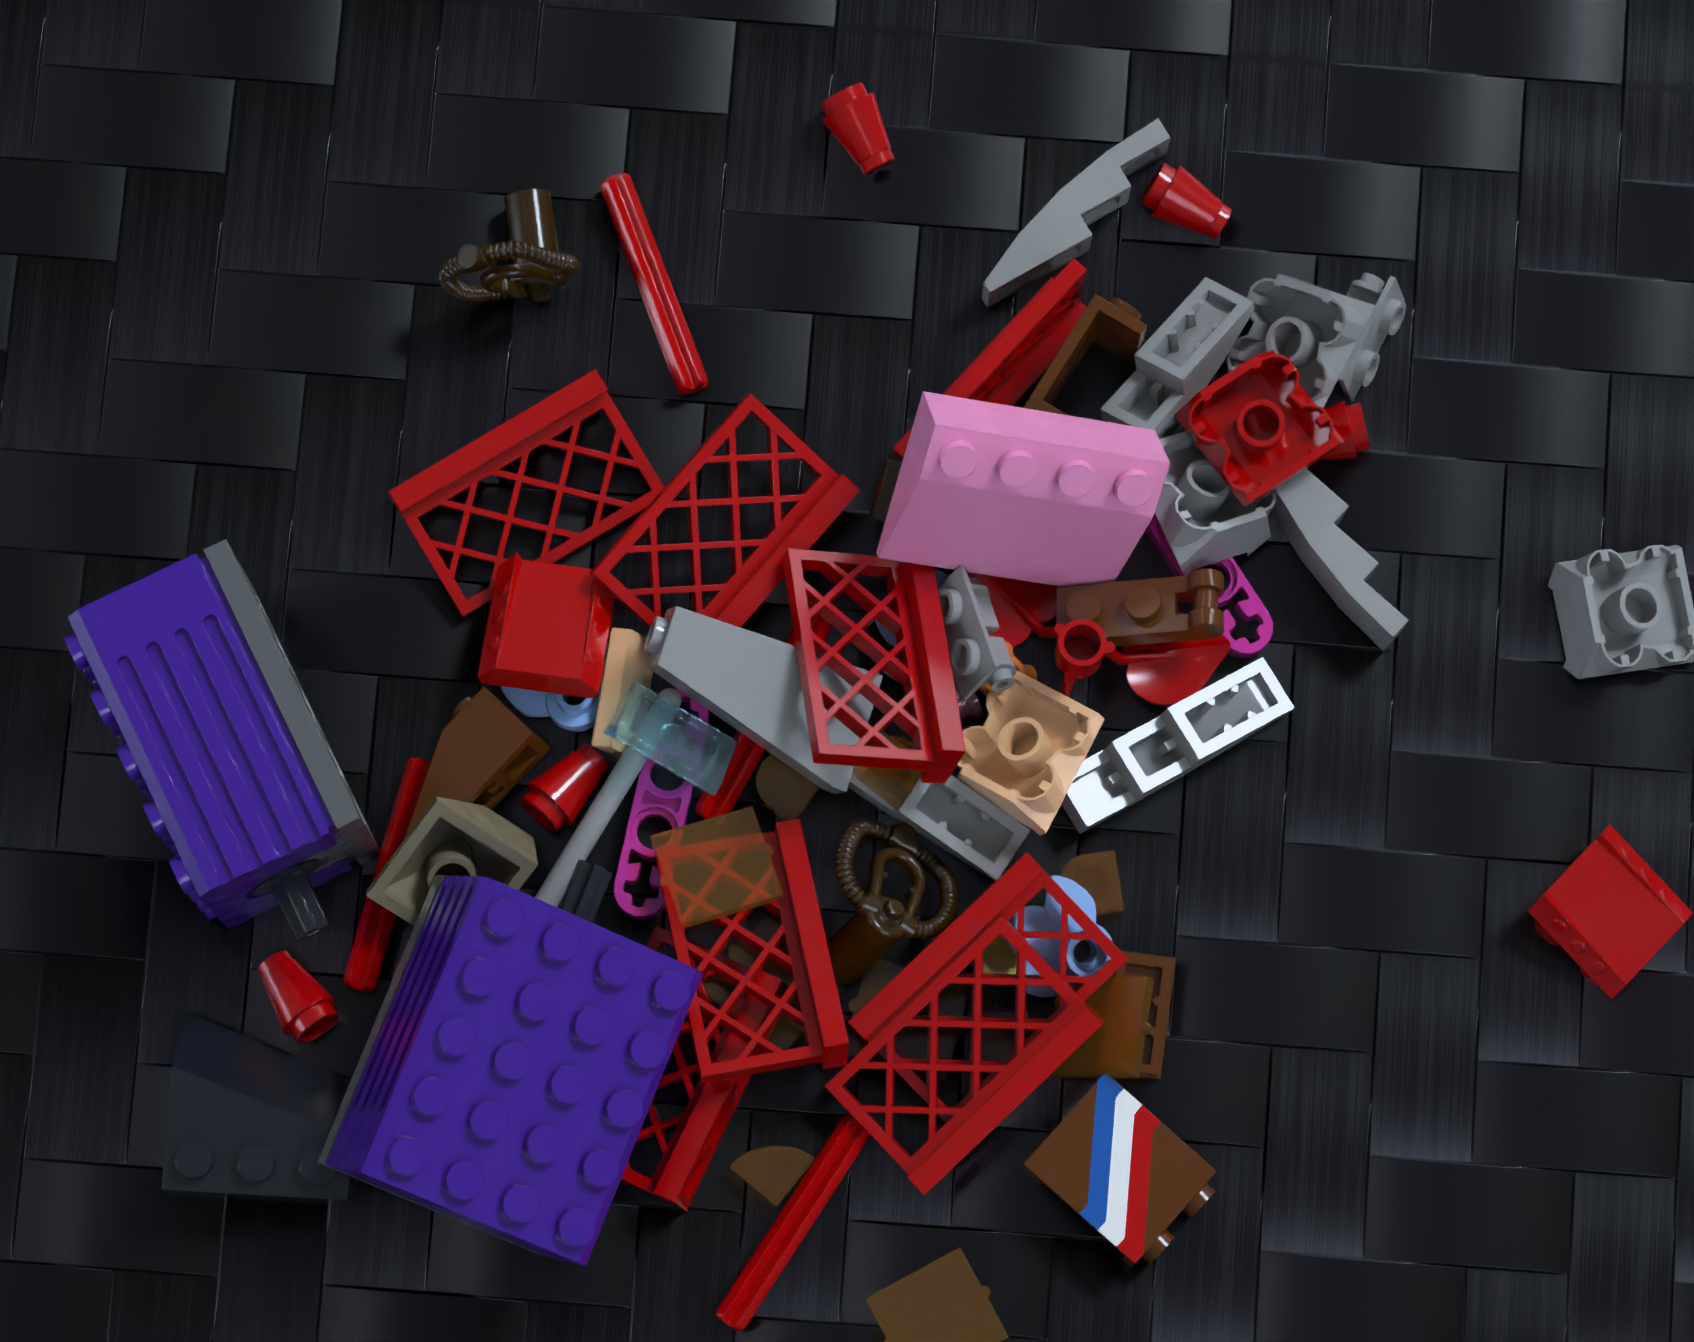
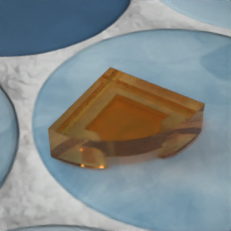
[729,1146,816,1208]

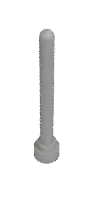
[535,688,681,907]

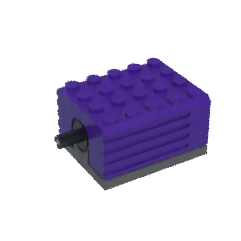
[64,539,380,941]
[317,859,703,1267]

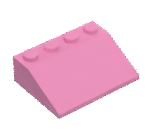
[876,391,1170,587]

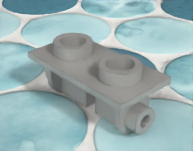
[1338,273,1406,402]
[938,565,1017,700]

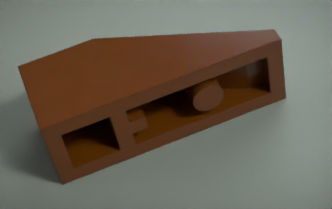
[405,686,550,838]

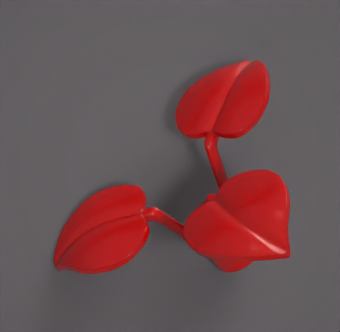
[967,572,1231,809]

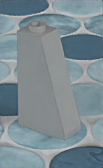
[644,606,883,794]

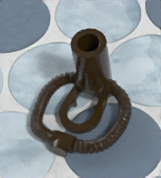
[438,189,580,303]
[827,818,958,985]

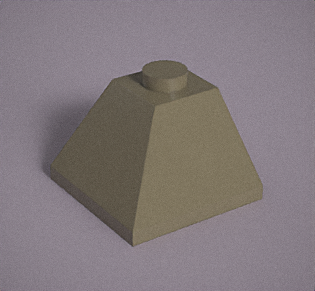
[366,796,538,926]

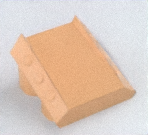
[956,670,1105,836]

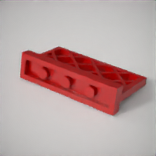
[893,258,1087,462]
[388,369,664,617]
[589,393,860,628]
[782,548,966,784]
[655,818,849,1083]
[848,852,1129,1123]
[825,915,1106,1195]
[621,926,789,1212]

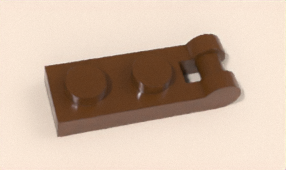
[1056,569,1224,647]

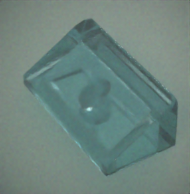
[603,681,737,796]

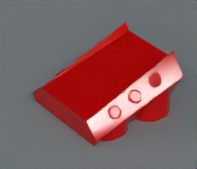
[1174,350,1345,507]
[477,552,615,699]
[1528,824,1693,1000]

